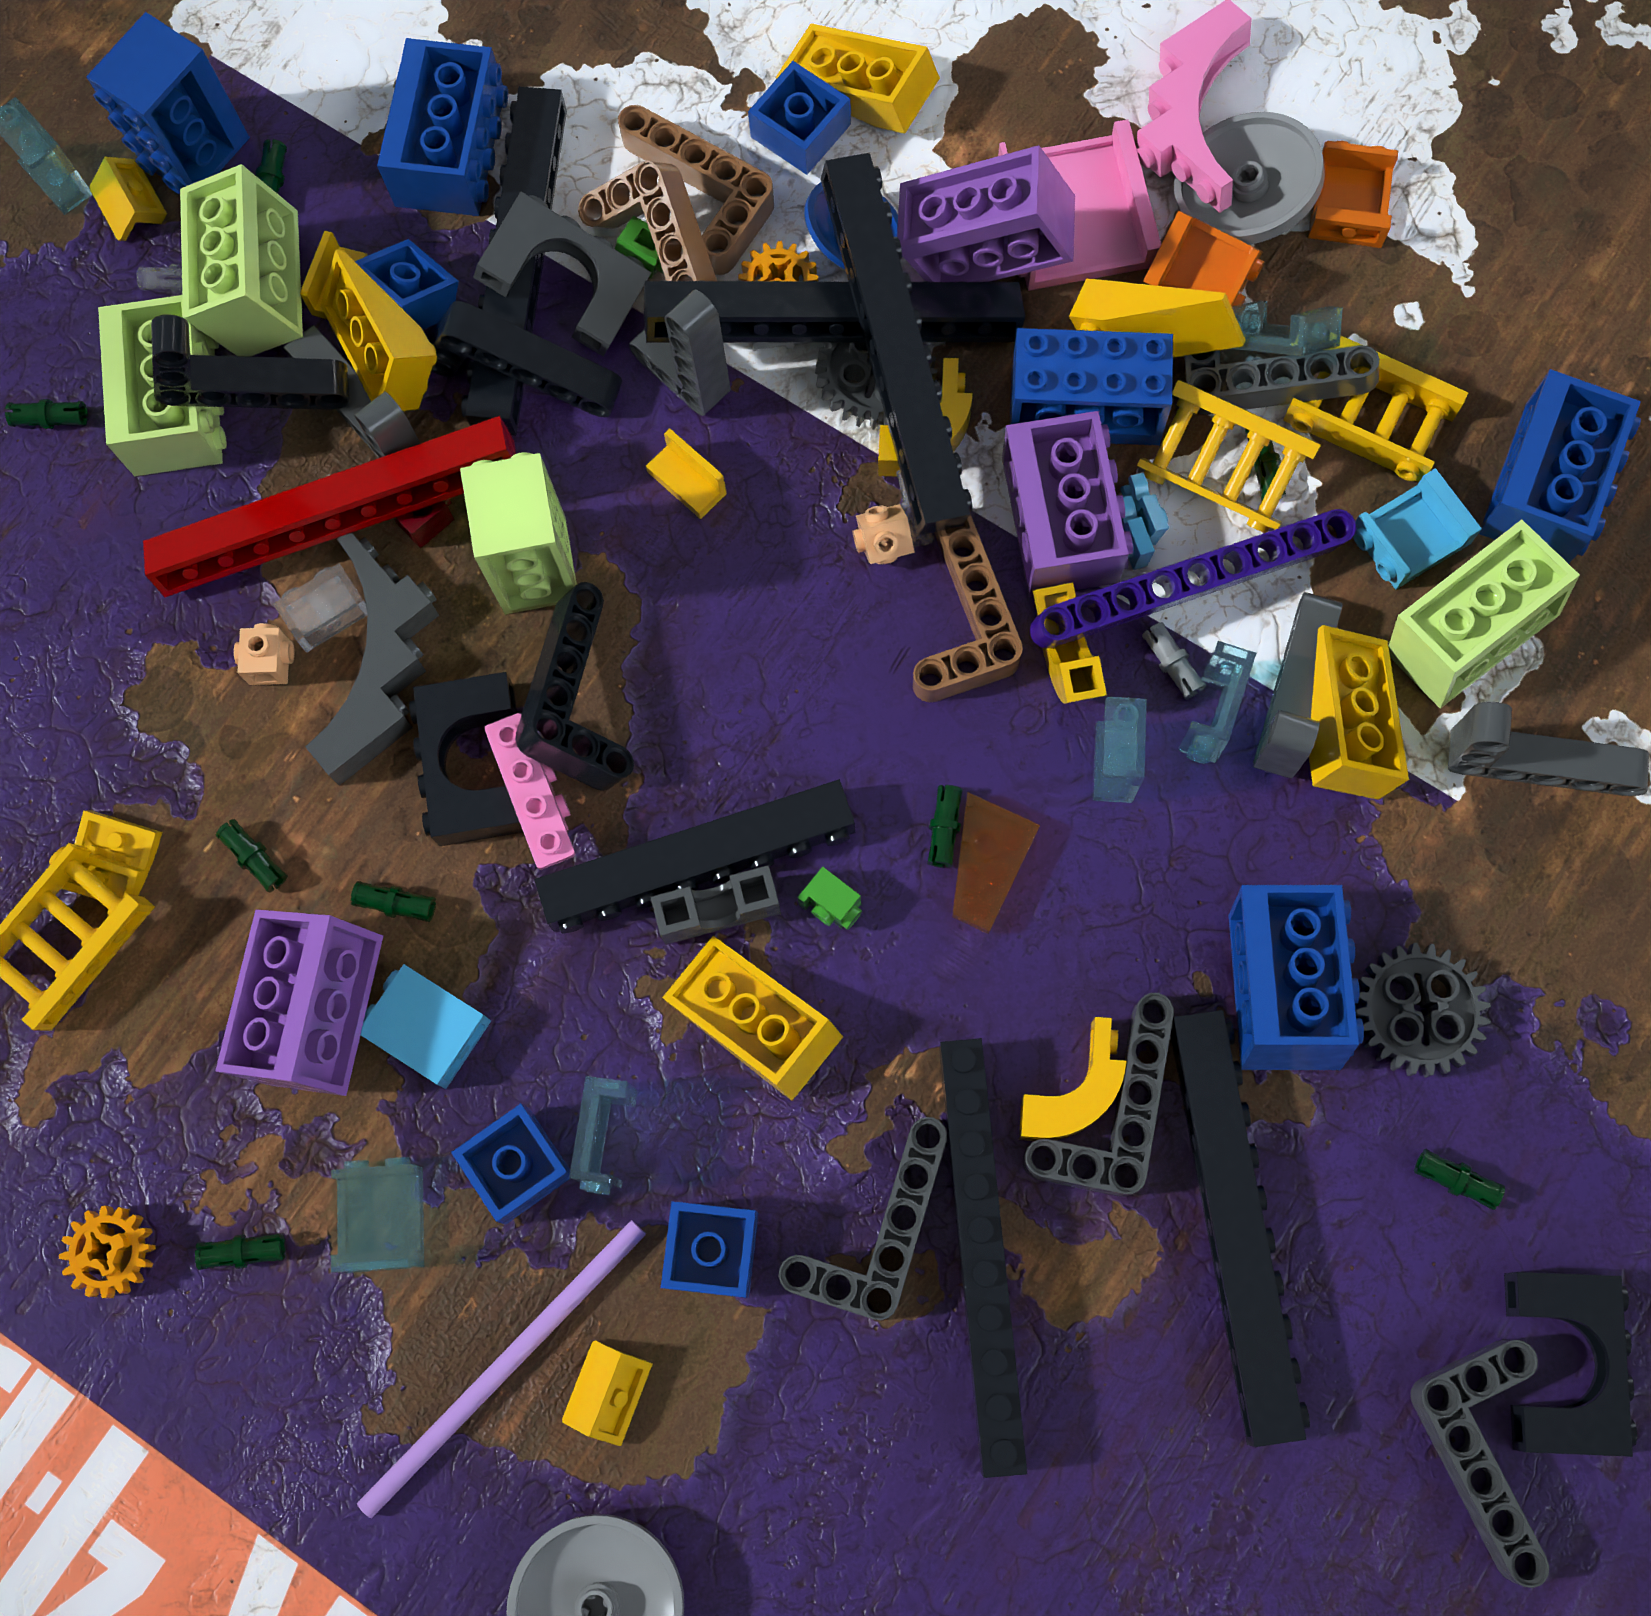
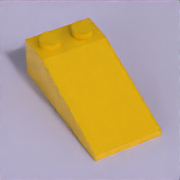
[775,23,940,134]
[321,249,437,411]
[1069,278,1246,358]
[1309,625,1409,800]
[662,936,843,1101]

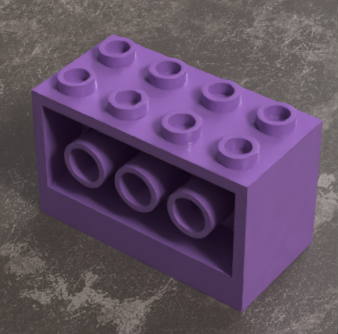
[897,145,1075,282]
[1002,411,1133,597]
[215,910,383,1096]

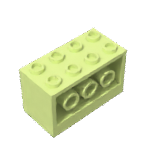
[180,164,303,357]
[98,295,227,477]
[460,452,577,615]
[1388,519,1580,709]

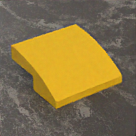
[62,810,162,900]

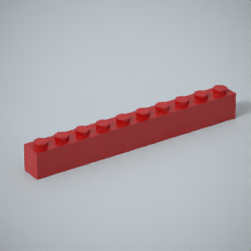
[143,416,516,597]

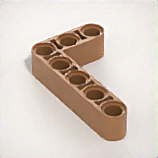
[618,105,774,275]
[578,161,717,281]
[913,514,1023,703]

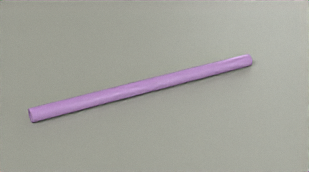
[357,1220,646,1518]

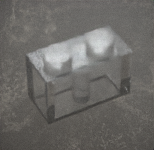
[273,563,367,653]

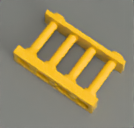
[1283,330,1469,482]
[1137,380,1321,533]
[0,843,155,1031]

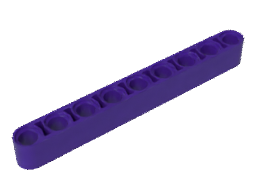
[1030,509,1356,649]

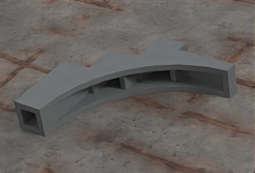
[305,533,439,786]

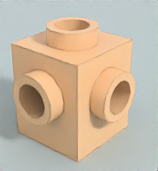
[852,504,915,564]
[234,623,295,685]

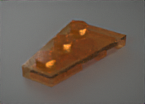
[952,792,1040,934]

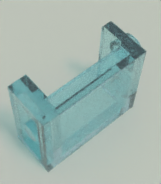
[0,97,92,215]
[1230,300,1343,356]
[1179,641,1257,764]
[1093,697,1147,803]
[569,1076,638,1195]
[331,1157,425,1274]

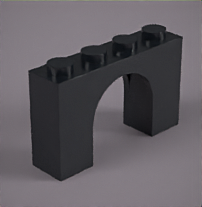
[409,672,523,846]
[1504,1272,1637,1457]

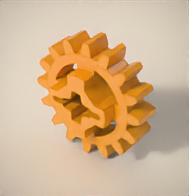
[738,241,819,282]
[59,1206,156,1298]

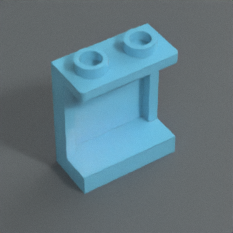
[1353,468,1482,590]
[361,964,491,1089]

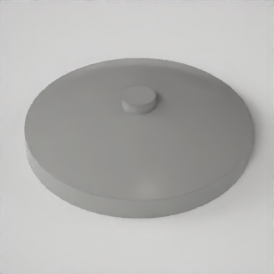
[1174,112,1325,245]
[507,1514,684,1616]

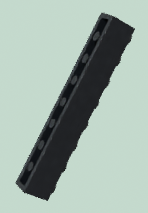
[534,779,855,934]

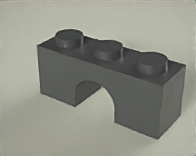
[651,865,781,945]

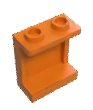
[1308,141,1399,248]
[1143,211,1264,316]

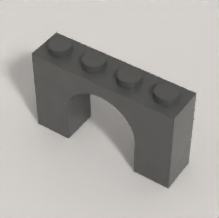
[473,192,652,357]

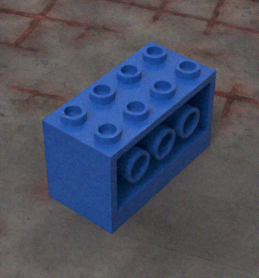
[86,12,250,194]
[377,38,508,216]
[1009,328,1173,445]
[1479,369,1641,564]
[1228,885,1364,1070]

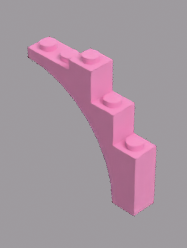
[1137,0,1252,213]

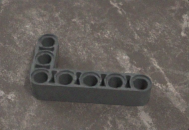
[629,289,731,416]
[283,325,421,458]
[1185,345,1380,415]
[1253,592,1342,779]
[1448,702,1649,796]
[1023,993,1174,1197]
[779,1117,947,1320]
[1411,1340,1549,1588]

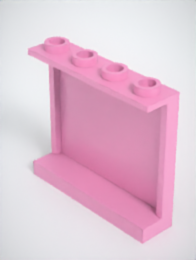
[998,119,1161,291]

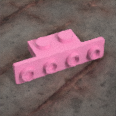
[485,713,575,870]

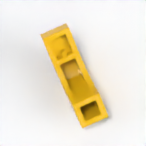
[878,358,973,477]
[1033,582,1107,703]
[1019,1017,1126,1141]

